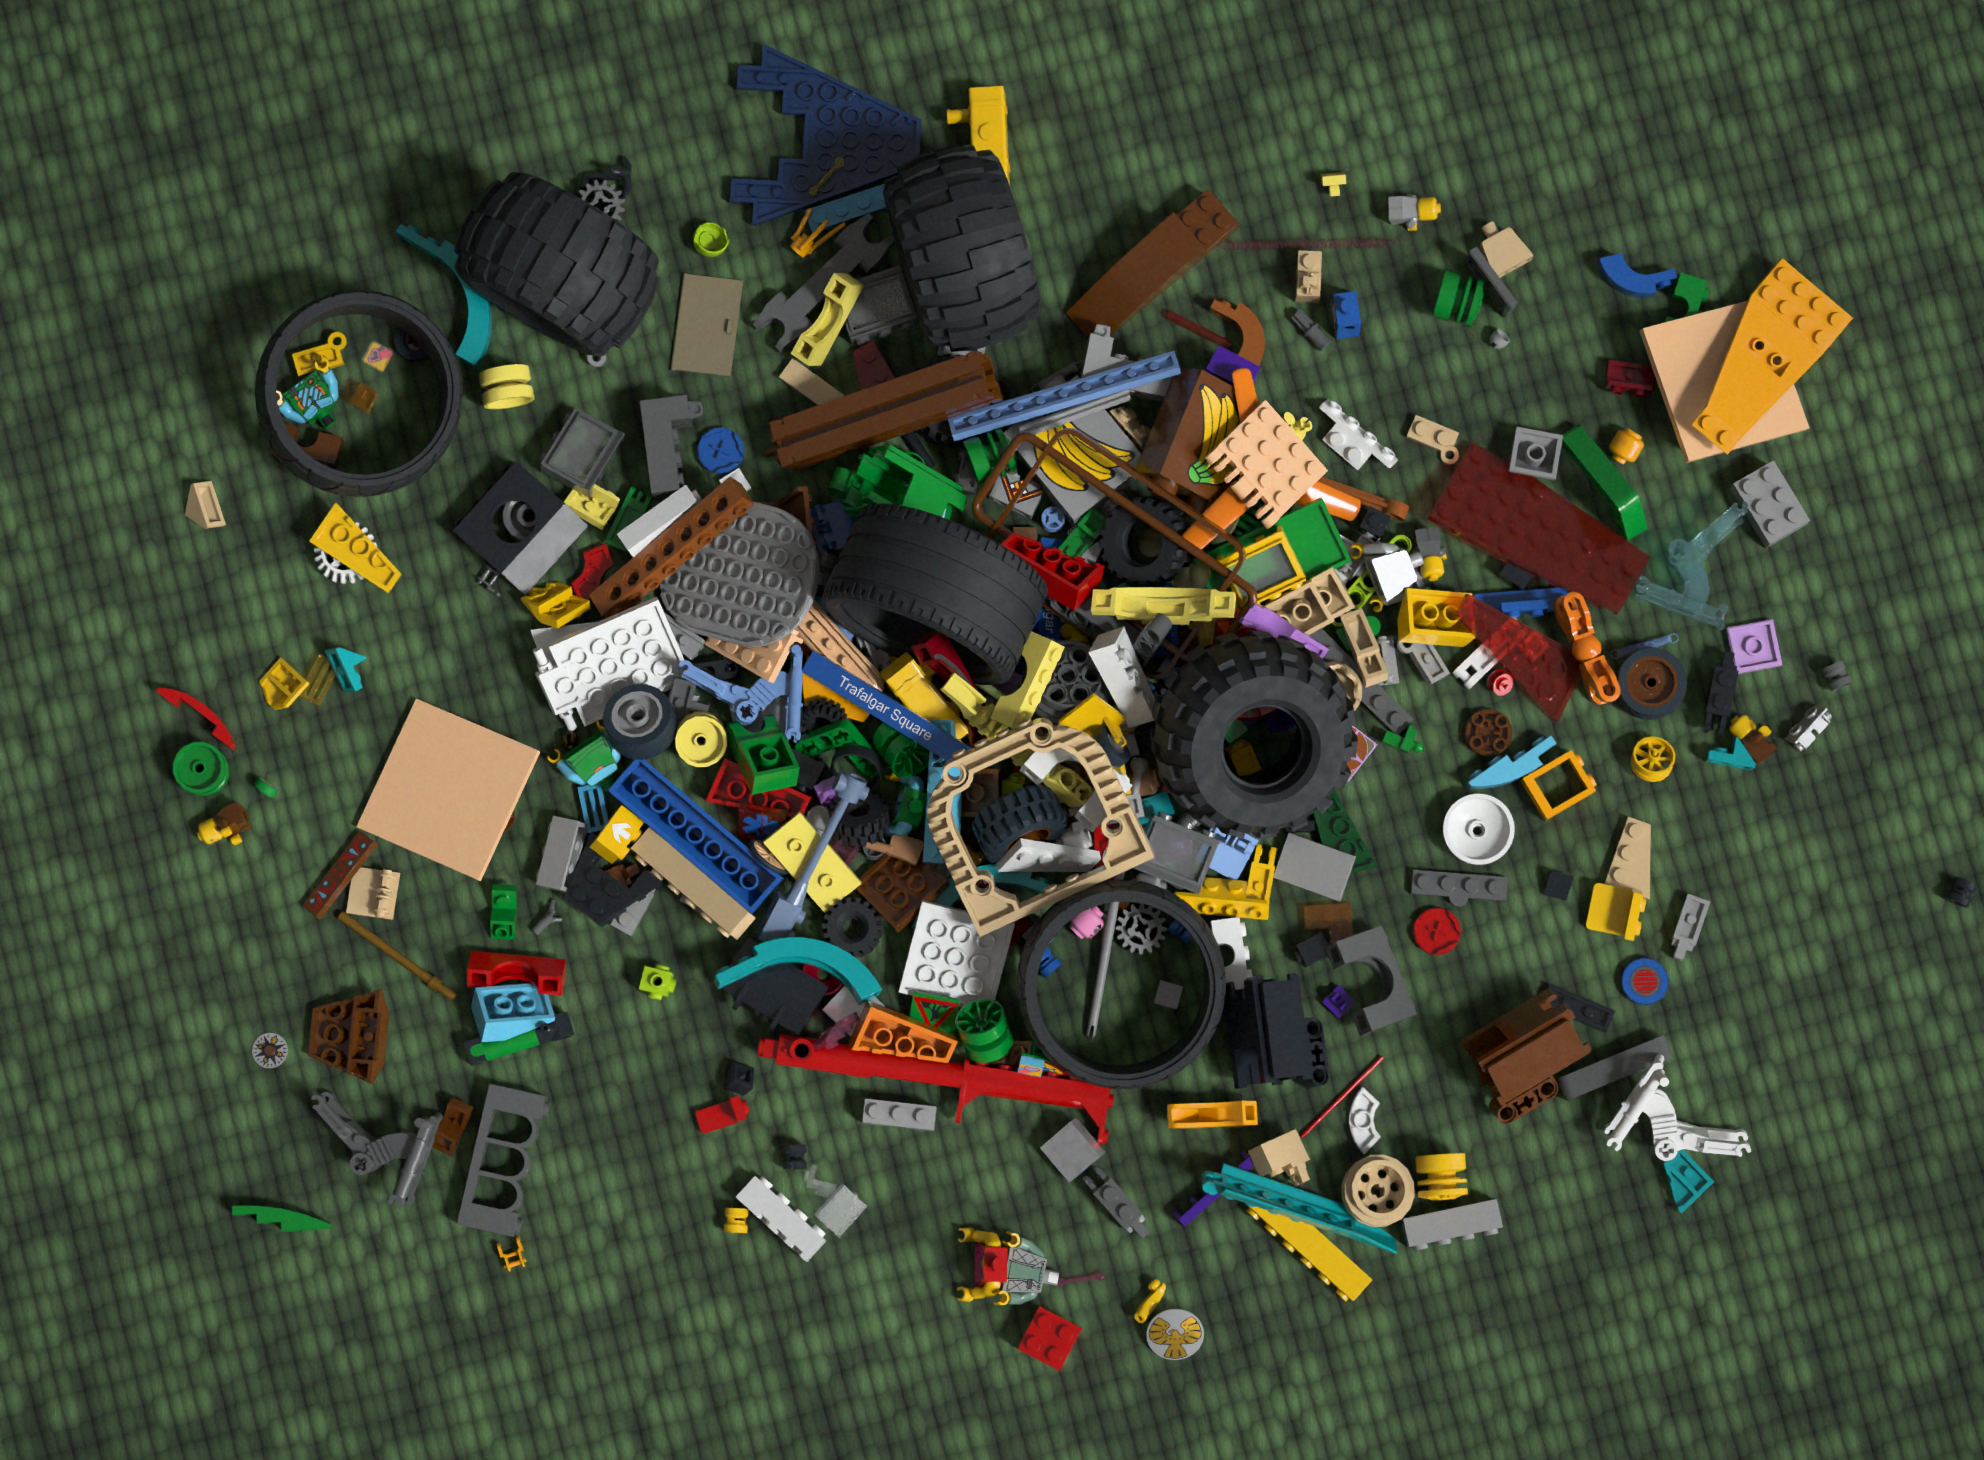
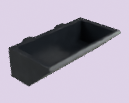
[722,937,829,1036]

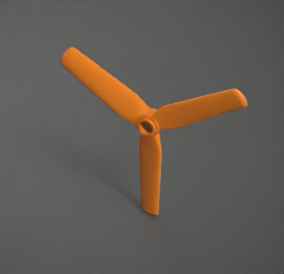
[1182,368,1361,549]

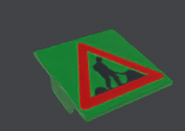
[910,991,960,1036]

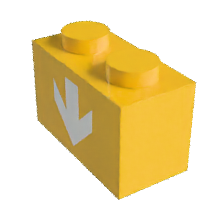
[590,805,644,864]

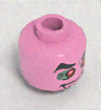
[1069,906,1104,939]

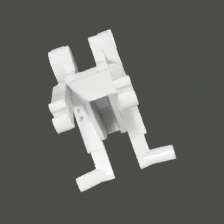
[1604,1054,1751,1161]

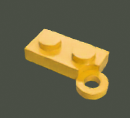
[292,332,347,378]

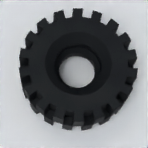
[829,790,890,846]
[822,897,882,958]

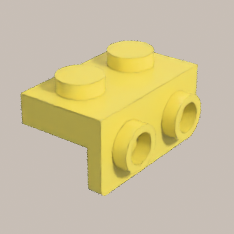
[564,476,620,530]

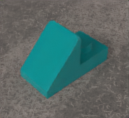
[325,647,367,693]
[1705,736,1756,771]

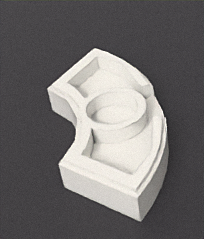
[1349,1087,1380,1154]

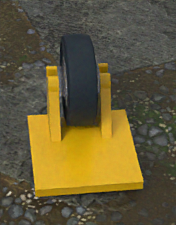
[1058,693,1130,767]

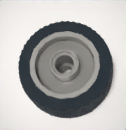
[603,684,677,760]

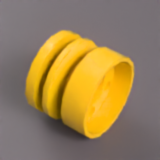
[1415,1153,1468,1201]

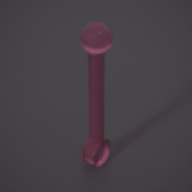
[1057,1271,1105,1287]

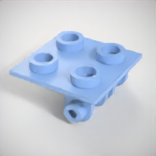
[1195,827,1259,880]

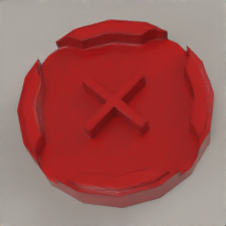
[1413,908,1461,955]

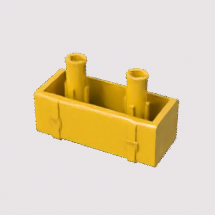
[947,86,1010,186]
[880,652,968,740]

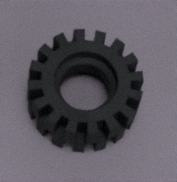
[801,698,847,742]

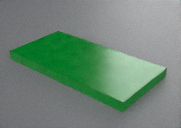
[1193,497,1352,609]

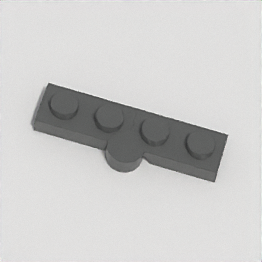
[1411,870,1508,907]

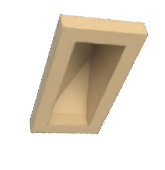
[185,481,226,529]

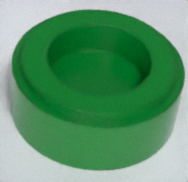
[254,777,278,798]

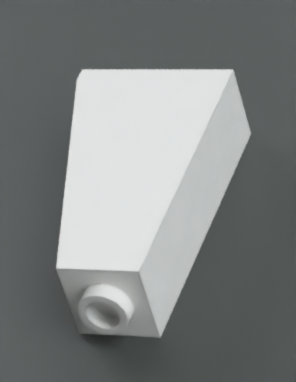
[617,485,702,557]

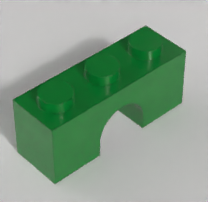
[1663,272,1710,323]

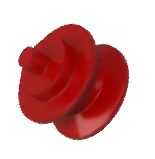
[1487,669,1513,696]

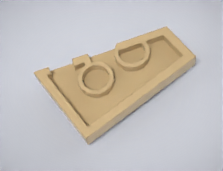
[1604,817,1651,900]

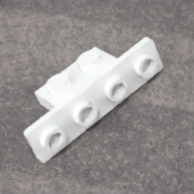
[1319,399,1398,470]

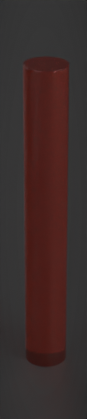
[1166,310,1232,350]

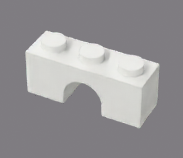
[1210,917,1252,990]

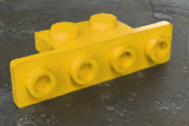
[1175,877,1269,920]

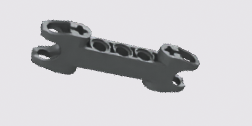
[753,213,895,353]

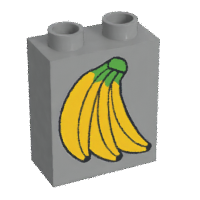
[1004,375,1141,528]

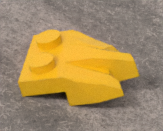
[521,582,591,629]

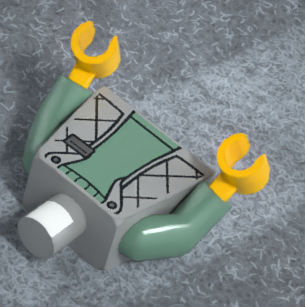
[993,1231,1059,1305]

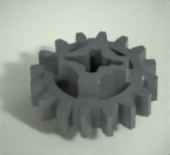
[577,180,625,220]

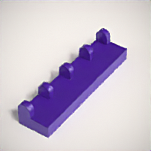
[1172,1150,1254,1227]

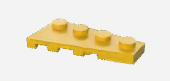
[309,502,402,594]

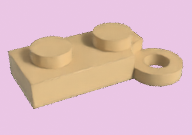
[1406,415,1459,465]

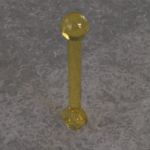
[809,157,844,195]

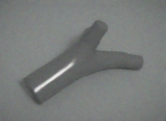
[532,899,562,935]

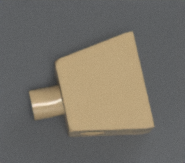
[1479,221,1533,278]

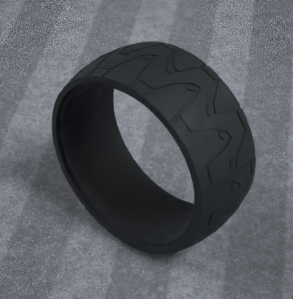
[255,290,463,497]
[1017,880,1226,1089]

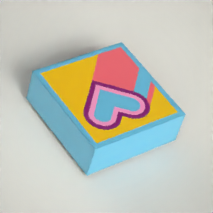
[1018,1056,1045,1077]

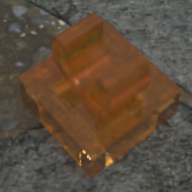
[347,382,379,414]

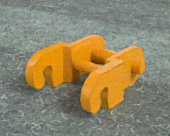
[497,1236,527,1272]

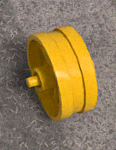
[1630,736,1675,782]

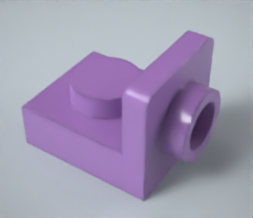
[813,776,840,807]

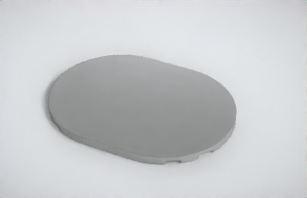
[660,502,819,647]

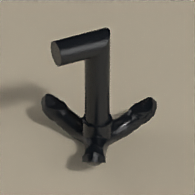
[579,156,632,199]

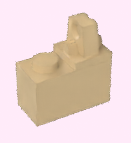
[1295,250,1322,303]
[1248,1129,1310,1186]

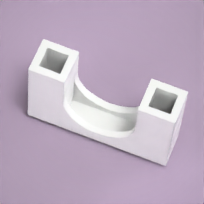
[1020,724,1132,832]

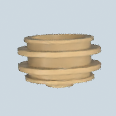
[1341,1155,1415,1227]

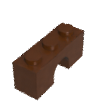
[267,424,345,468]

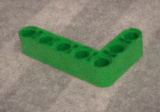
[1562,424,1647,541]

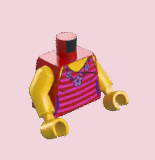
[957,1227,1008,1302]

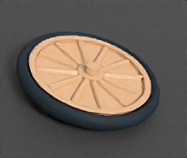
[749,838,789,875]

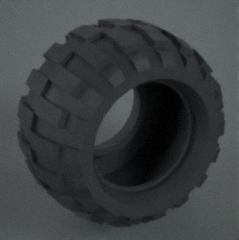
[883,145,1041,352]
[454,172,660,356]
[1150,630,1358,839]

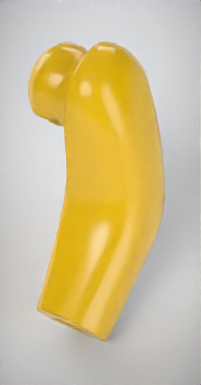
[1134,1279,1166,1323]

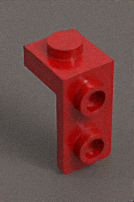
[695,1095,750,1134]

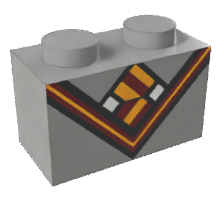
[989,470,1044,519]

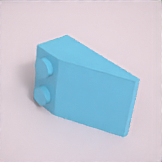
[471,983,555,1042]

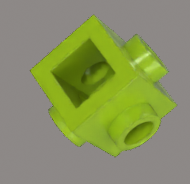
[639,964,677,1000]

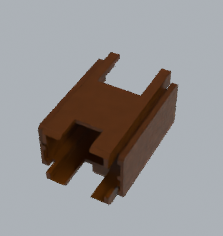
[1460,989,1591,1124]

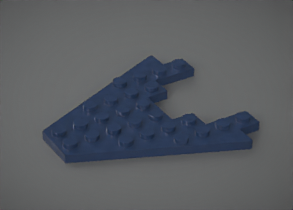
[730,45,922,226]

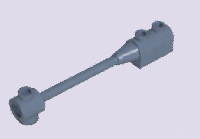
[756,771,870,942]

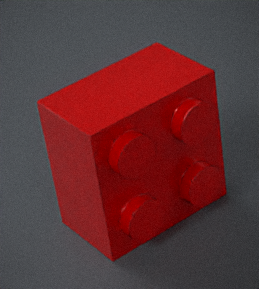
[1018,1306,1082,1371]

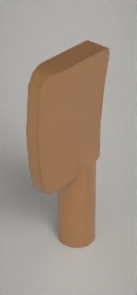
[865,835,924,866]

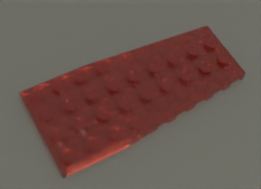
[1427,442,1650,615]

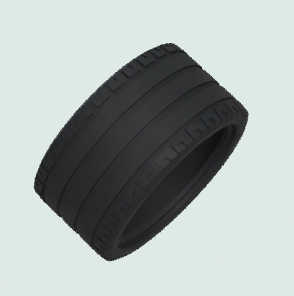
[822,504,1048,685]

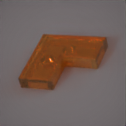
[1303,903,1353,945]

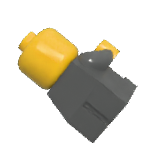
[1411,527,1447,581]

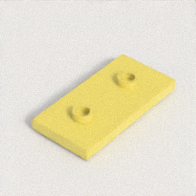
[763,811,861,913]

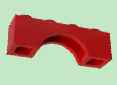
[467,951,566,996]

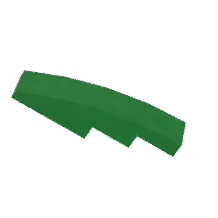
[232,1206,332,1232]

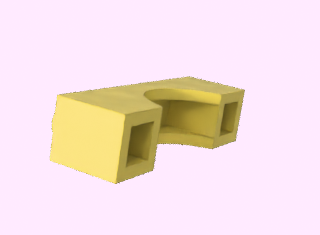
[791,273,864,366]
[990,631,1064,729]

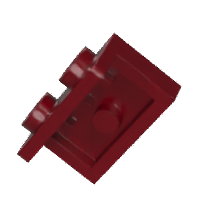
[1605,360,1655,398]

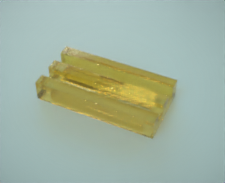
[299,654,336,706]

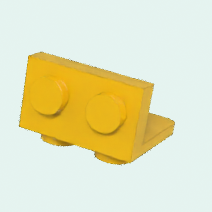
[1586,883,1646,941]

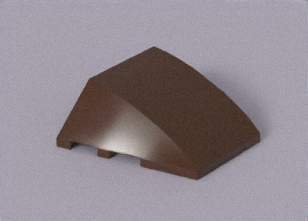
[308,989,389,1084]

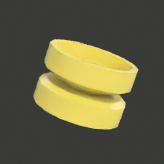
[478,364,535,409]
[675,711,727,767]

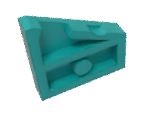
[1663,1149,1714,1214]

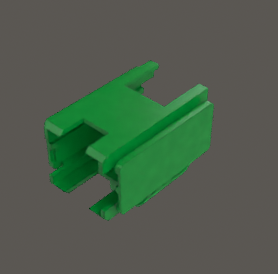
[828,445,968,518]

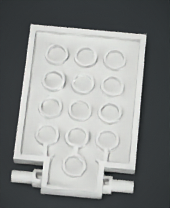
[533,597,686,731]

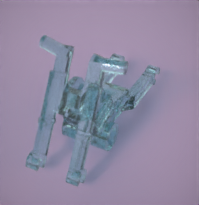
[1635,501,1748,630]

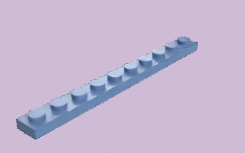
[948,351,1181,441]

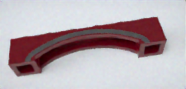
[911,630,987,749]

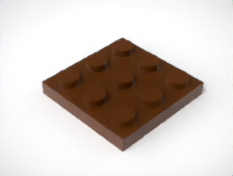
[855,854,950,933]

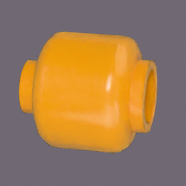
[1609,428,1644,464]

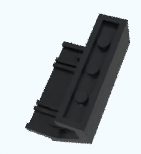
[451,461,588,595]

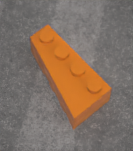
[848,1000,958,1063]

